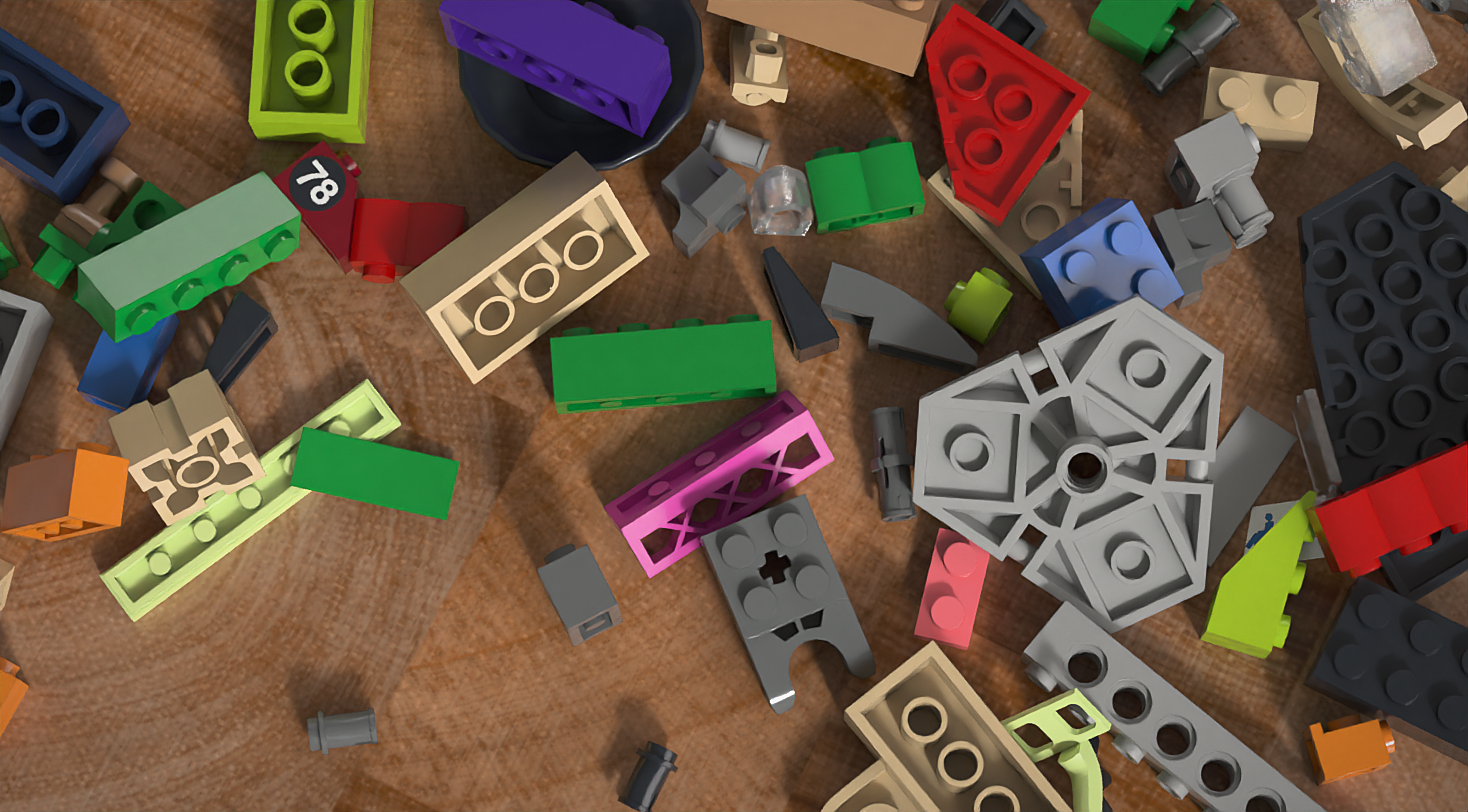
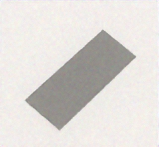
[1207,405,1298,567]

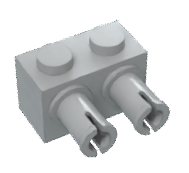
[1163,111,1274,249]

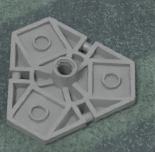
[912,293,1224,634]

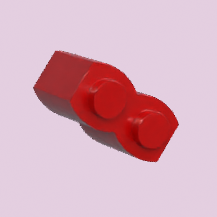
[349,198,469,284]

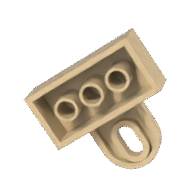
[821,640,1073,812]

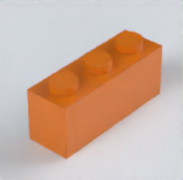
[0,442,130,542]

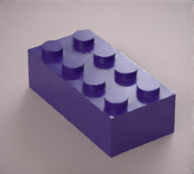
[438,0,672,137]

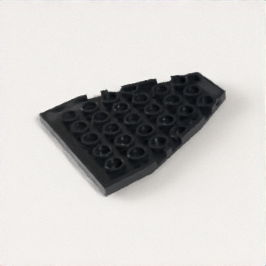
[1297,161,1468,602]

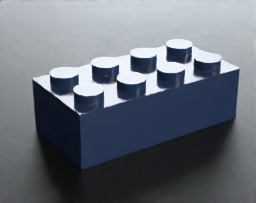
[0,27,131,207]

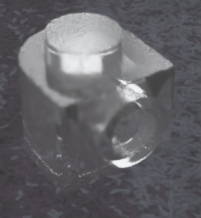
[747,165,814,236]

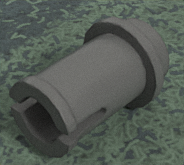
[307,708,378,756]

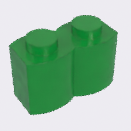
[804,136,925,235]

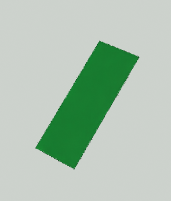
[290,427,460,521]

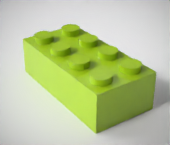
[248,0,374,144]

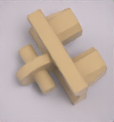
[729,23,788,106]

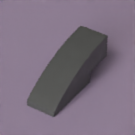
[821,262,979,376]

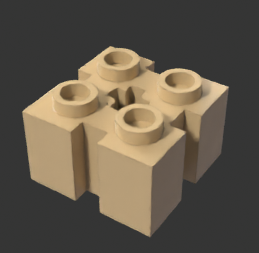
[107,369,267,526]

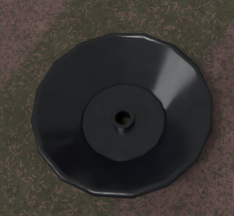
[457,0,705,172]

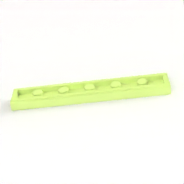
[99,379,401,622]

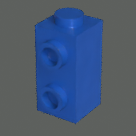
[77,313,180,414]

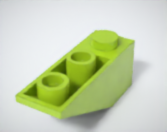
[1200,490,1317,659]

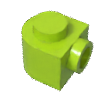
[944,267,1014,346]

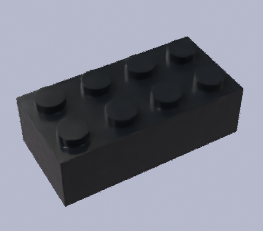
[1303,576,1468,766]

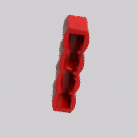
[1305,440,1468,578]

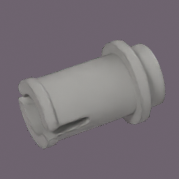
[700,118,771,173]

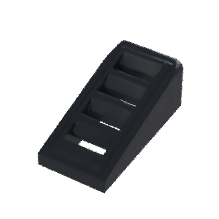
[761,246,840,363]
[201,290,278,395]

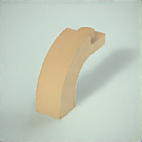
[1297,0,1468,151]

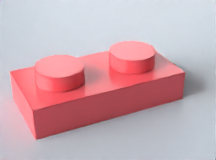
[913,528,990,651]

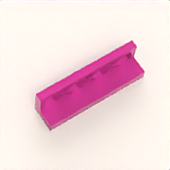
[603,389,835,578]

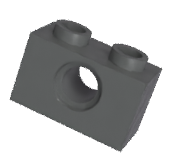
[537,544,623,647]

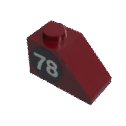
[272,140,363,275]

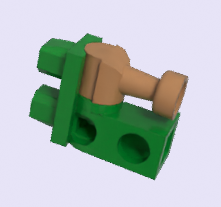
[31,156,187,313]

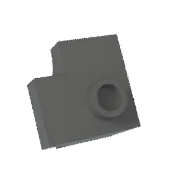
[661,145,747,259]
[1148,198,1233,310]

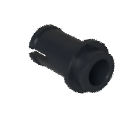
[617,740,678,812]

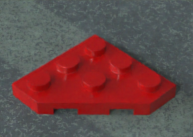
[923,3,1091,228]

